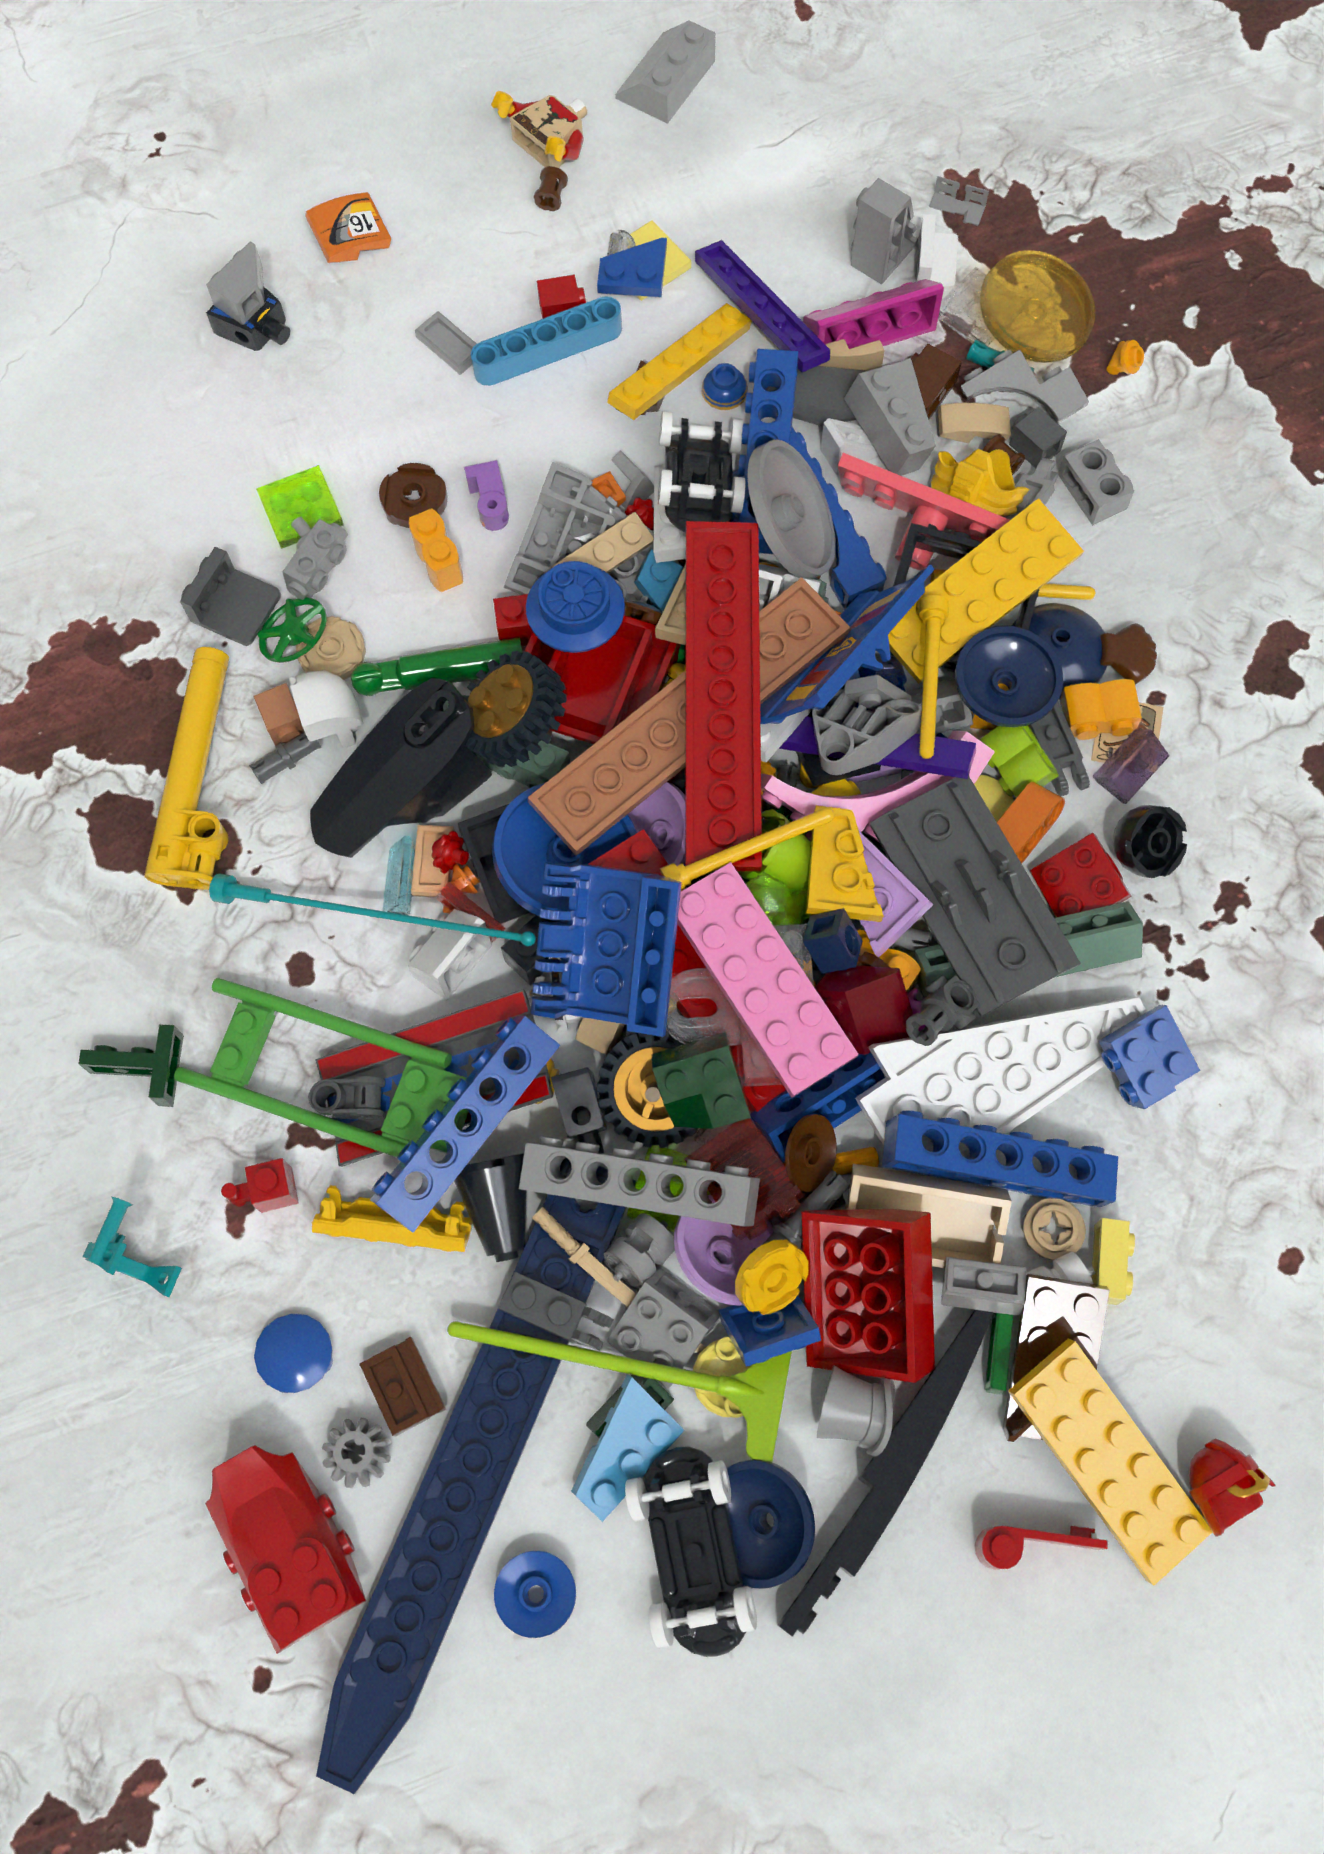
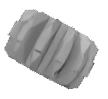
[322,1418,391,1488]

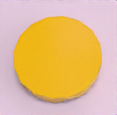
[735,1240,808,1315]

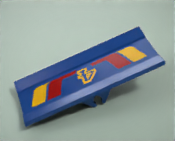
[760,564,935,724]

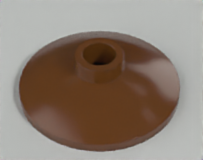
[785,1114,837,1192]

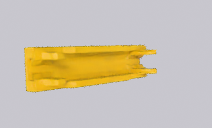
[312,1185,472,1252]

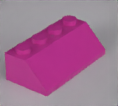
[803,279,944,349]

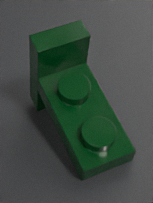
[78,1024,184,1107]

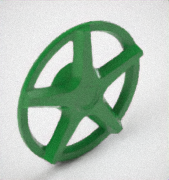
[257,598,327,663]

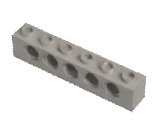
[519,1136,760,1226]

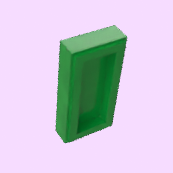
[984,1313,1013,1394]

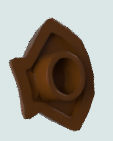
[1100,623,1157,685]

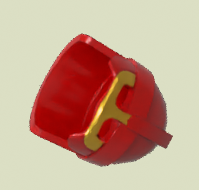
[1189,1438,1276,1537]

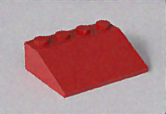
[802,1209,935,1383]

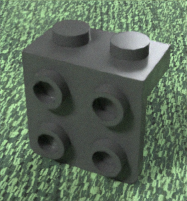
[180,547,281,646]

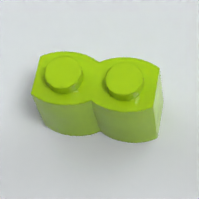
[980,725,1059,797]

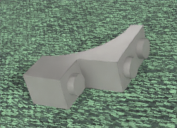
[961,349,1089,423]

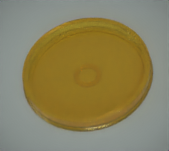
[980,250,1095,363]

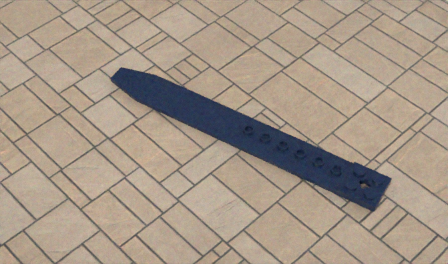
[316,1158,637,1794]

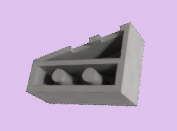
[851,178,918,284]
[844,358,936,476]

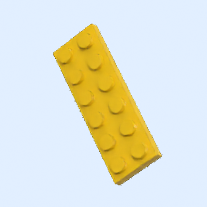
[888,498,1084,684]
[1008,1338,1212,1585]

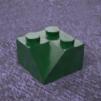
[651,1032,751,1129]

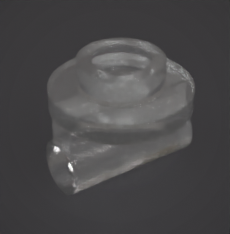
[607,230,636,256]

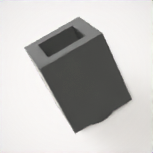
[1009,406,1067,469]

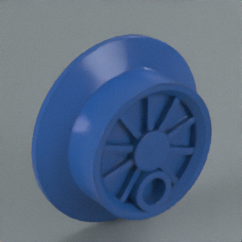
[526,561,625,653]

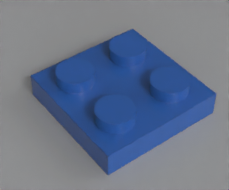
[718,1295,821,1367]

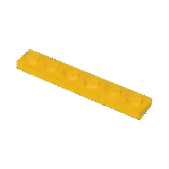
[607,303,752,420]

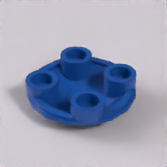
[254,1314,333,1393]

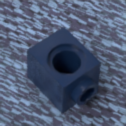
[803,908,863,974]

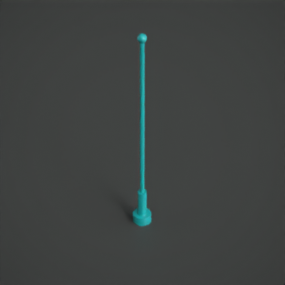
[209,874,536,946]

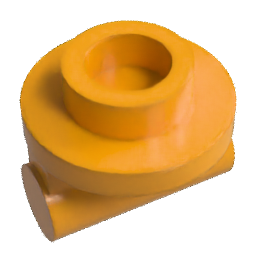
[1107,340,1144,375]

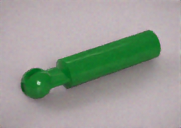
[351,637,523,696]

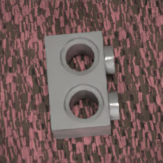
[1058,439,1134,525]

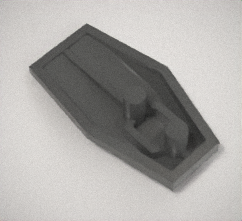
[765,366,866,426]

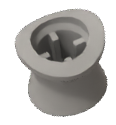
[817,1365,895,1457]

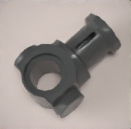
[906,975,980,1046]

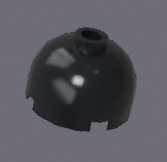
[1112,805,1187,878]

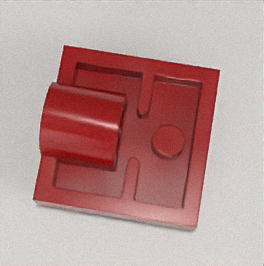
[1030,833,1132,918]

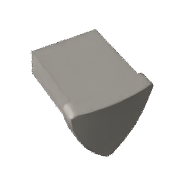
[612,450,654,509]

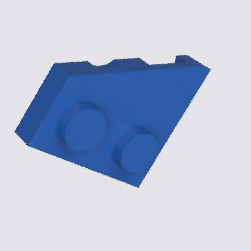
[597,238,667,297]

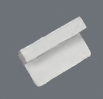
[916,214,958,291]

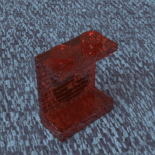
[684,1118,805,1241]

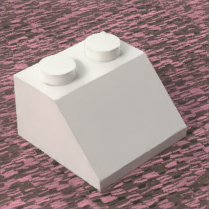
[408,909,492,1001]

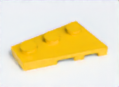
[806,805,884,922]

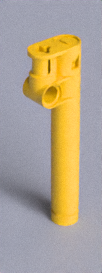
[144,647,229,890]

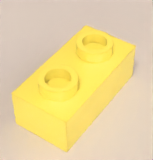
[1091,1218,1135,1305]

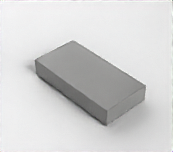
[415,311,477,375]

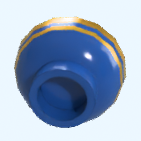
[702,363,748,410]

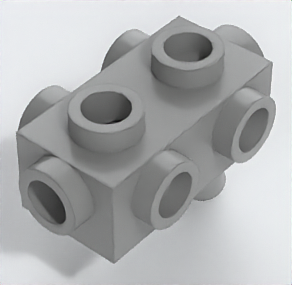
[282,517,348,600]

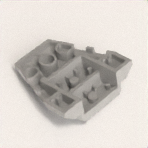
[504,462,654,603]

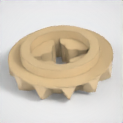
[1022,1198,1086,1260]

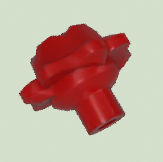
[624,498,654,530]
[431,830,469,874]

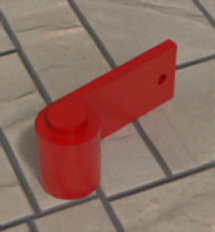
[975,1526,1108,1569]

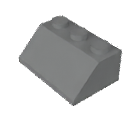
[615,20,716,124]

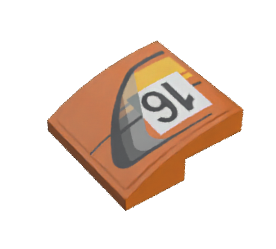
[305,192,391,263]

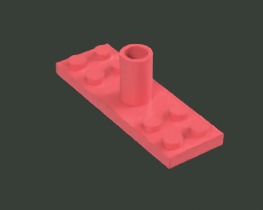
[838,453,1010,571]

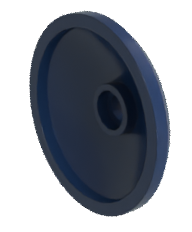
[1012,603,1107,699]
[955,626,1063,727]
[726,1460,815,1589]

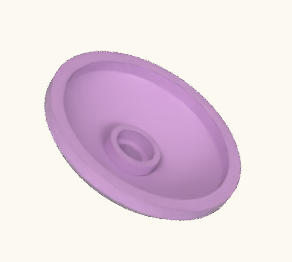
[628,782,685,866]
[674,1194,773,1306]

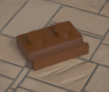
[359,1337,447,1437]

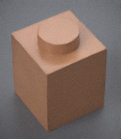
[253,683,305,746]

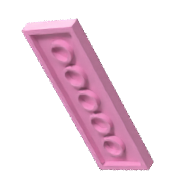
[677,862,859,1098]

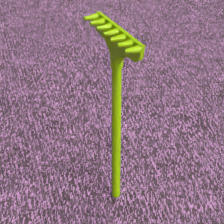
[447,1321,792,1463]

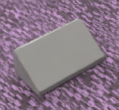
[941,1257,1026,1315]

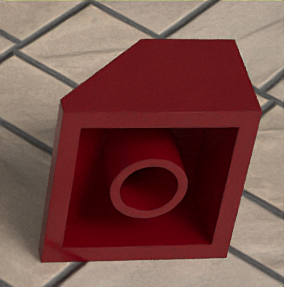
[814,966,913,1055]

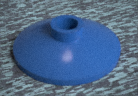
[494,1551,576,1638]

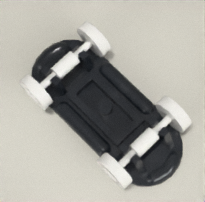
[658,411,745,533]
[625,1447,757,1657]

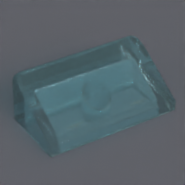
[383,836,415,915]

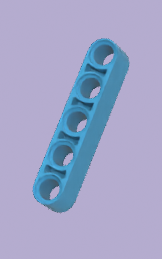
[471,296,622,386]

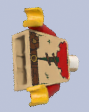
[491,91,587,168]

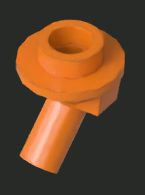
[443,863,479,914]

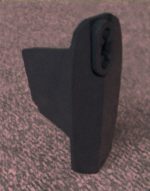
[310,678,492,858]

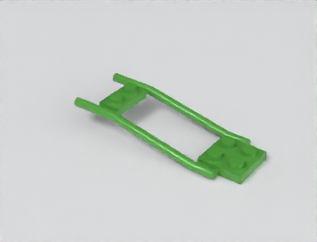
[174,978,469,1157]

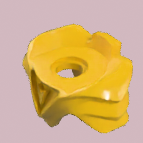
[931,449,1030,517]

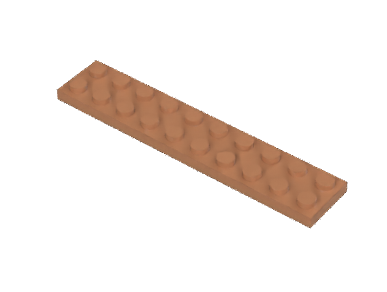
[528,577,850,856]

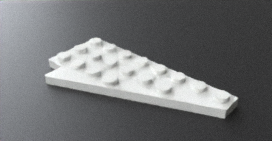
[855,997,1147,1178]

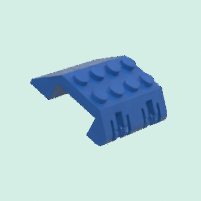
[531,862,682,1037]

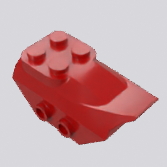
[205,1445,366,1654]

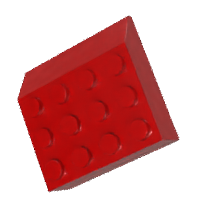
[525,615,681,744]

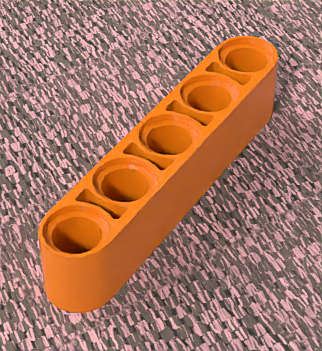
[997,782,1065,864]

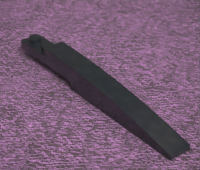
[778,1310,993,1637]

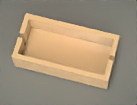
[845,1164,1012,1268]

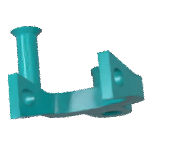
[82,1196,182,1298]

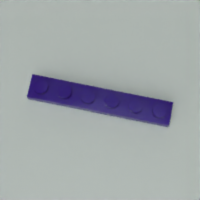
[695,240,831,373]

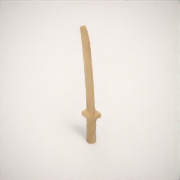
[532,1207,706,1353]

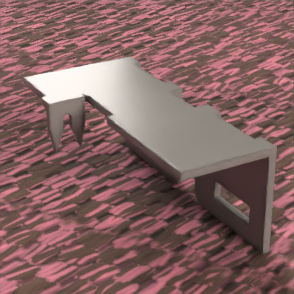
[929,176,989,226]

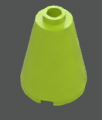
[737,809,811,895]

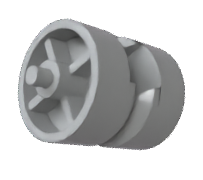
[604,1213,675,1289]

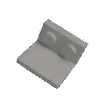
[607,1268,720,1388]

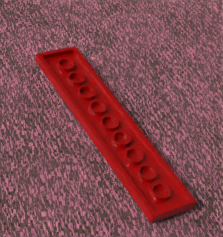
[685,521,762,872]

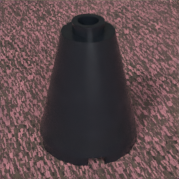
[454,1153,527,1262]

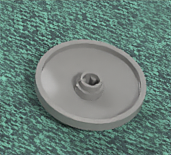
[747,440,835,579]

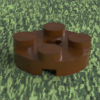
[379,463,448,528]

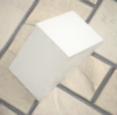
[821,418,878,475]

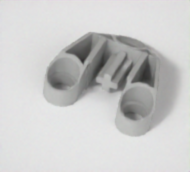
[812,684,921,775]

